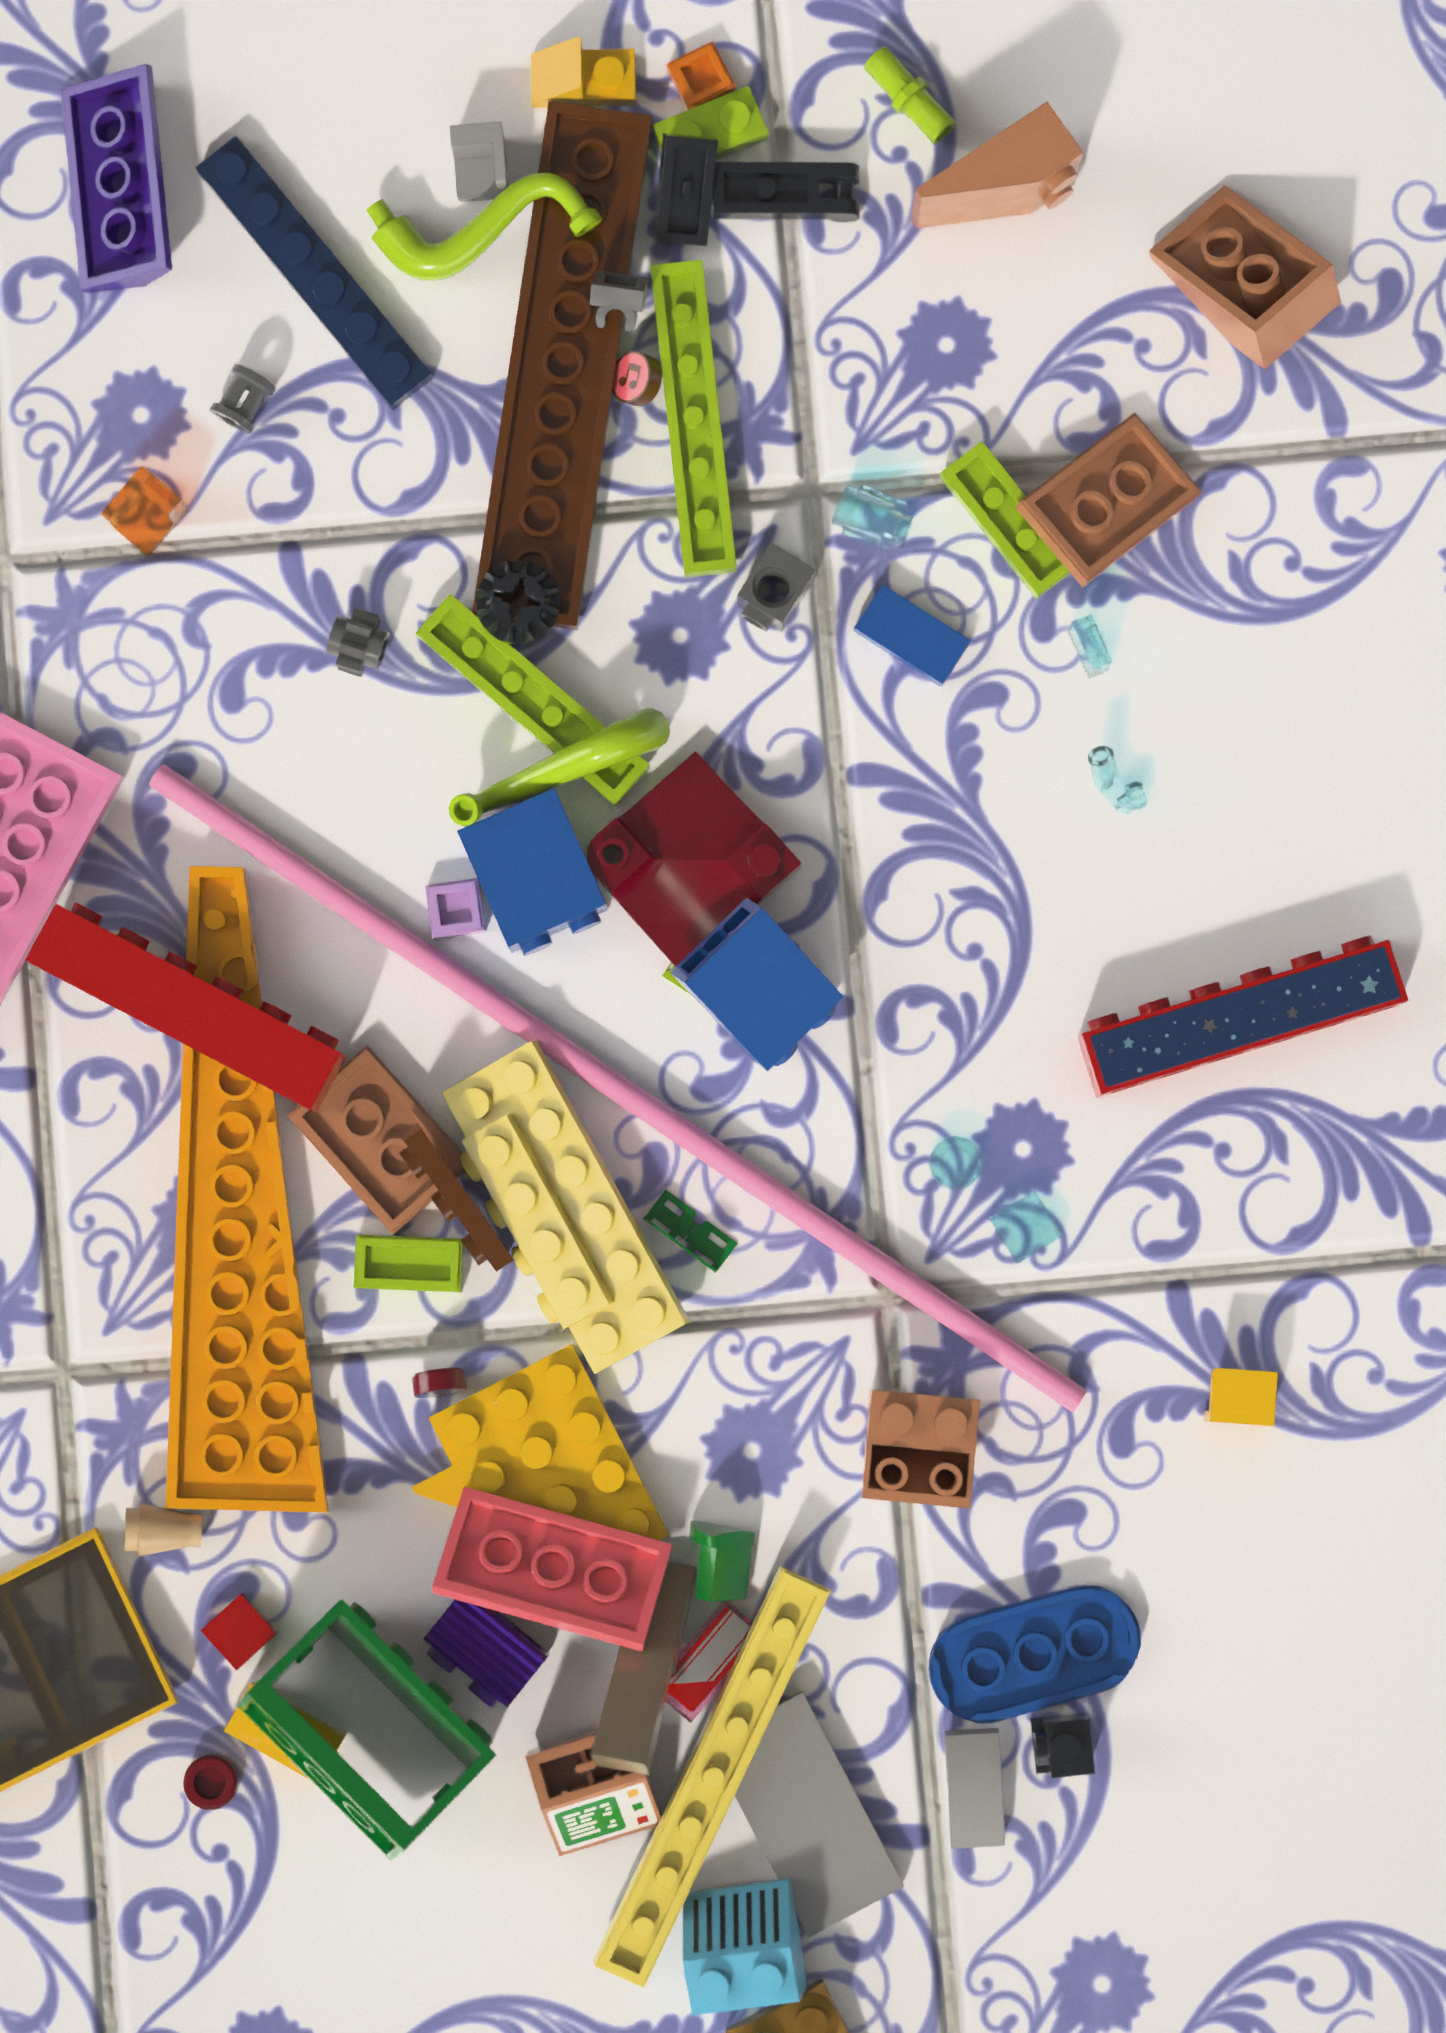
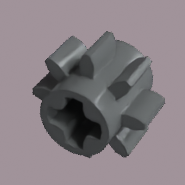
[327,607,390,677]

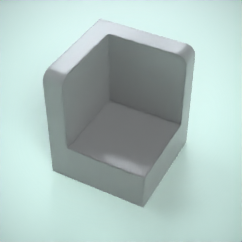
[449,121,508,202]

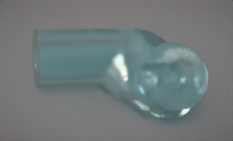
[1088,746,1148,815]

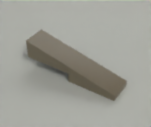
[591,1562,697,1775]

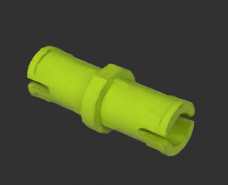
[864,46,956,145]

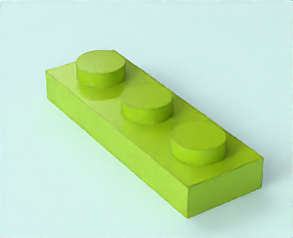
[940,441,1070,600]

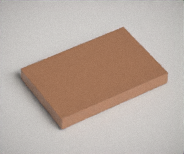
[1015,413,1202,588]
[287,1045,466,1235]

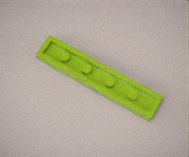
[416,594,650,807]

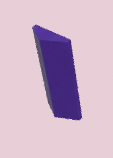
[60,63,173,293]

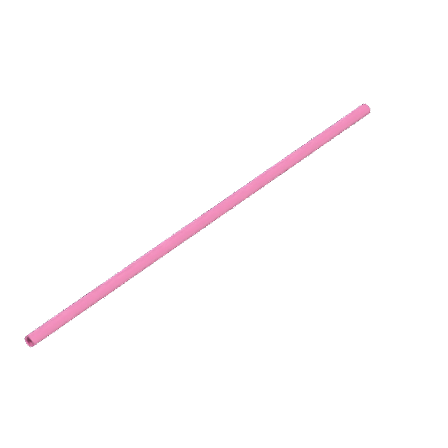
[149,764,1087,1412]

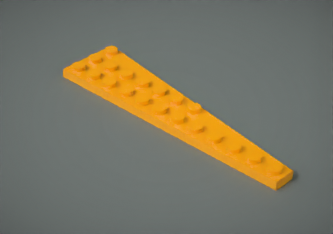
[165,866,329,1513]

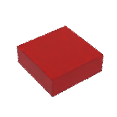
[200,1593,279,1671]

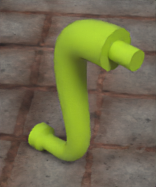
[366,172,602,281]
[448,708,670,826]

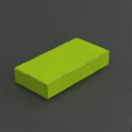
[353,1234,464,1293]

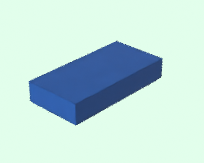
[853,584,971,687]

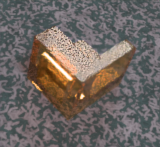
[101,466,189,556]

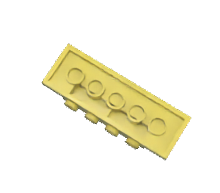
[442,1040,690,1374]

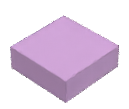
[425,878,486,940]

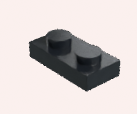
[653,133,718,246]

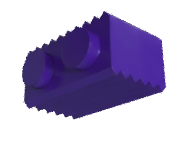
[423,1599,550,1708]

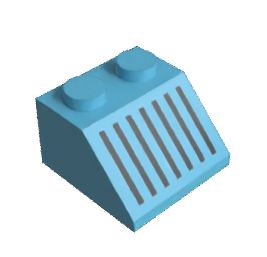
[683,1878,808,2016]

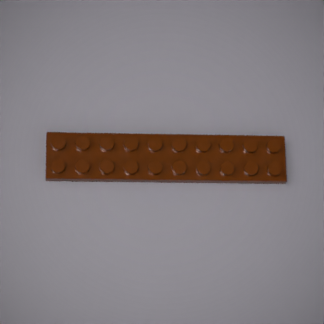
[472,101,652,630]

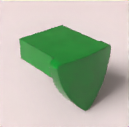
[689,1521,755,1602]

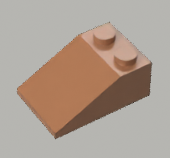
[911,101,1083,229]
[1149,185,1341,370]

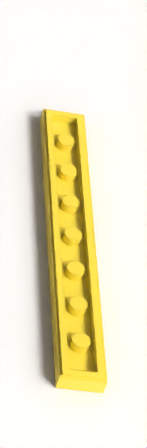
[593,1566,831,1988]

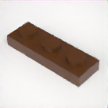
[399,1123,514,1272]

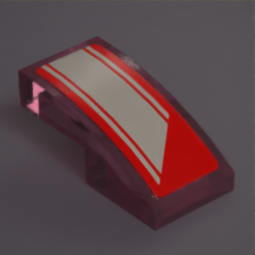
[666,1601,753,1723]

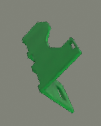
[643,1189,738,1273]

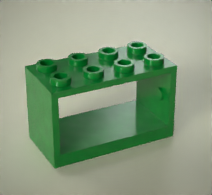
[237,1599,497,1861]

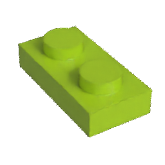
[652,85,769,160]

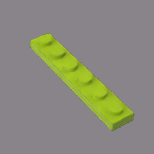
[650,260,737,578]

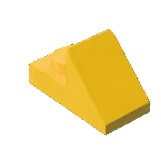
[531,37,636,108]

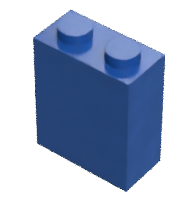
[457,788,608,956]
[670,898,844,1072]

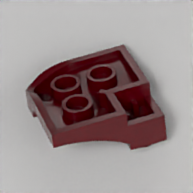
[587,751,802,967]

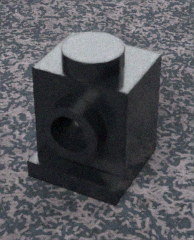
[1030,1713,1095,1778]

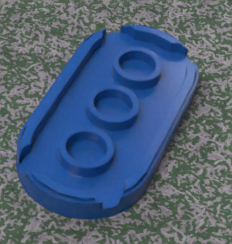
[928,1584,1141,1724]

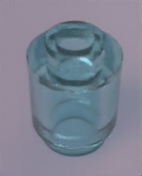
[832,484,914,552]

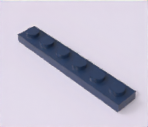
[195,135,433,411]

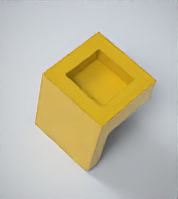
[1204,1368,1278,1426]

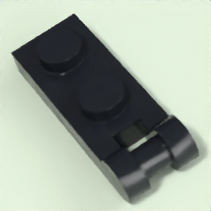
[713,162,860,222]

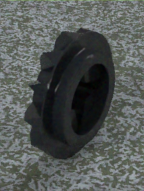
[476,559,561,644]

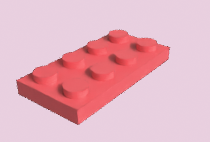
[432,1487,673,1651]

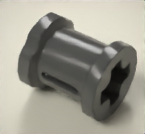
[209,364,276,434]

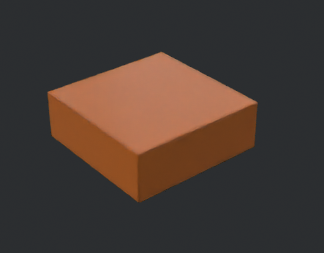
[666,41,736,110]

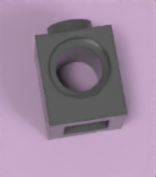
[737,542,816,633]

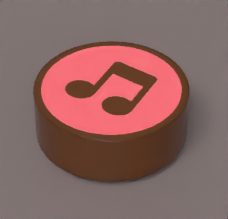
[612,351,662,407]

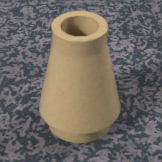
[124,1503,202,1557]

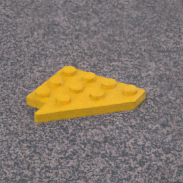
[412,1344,670,1541]

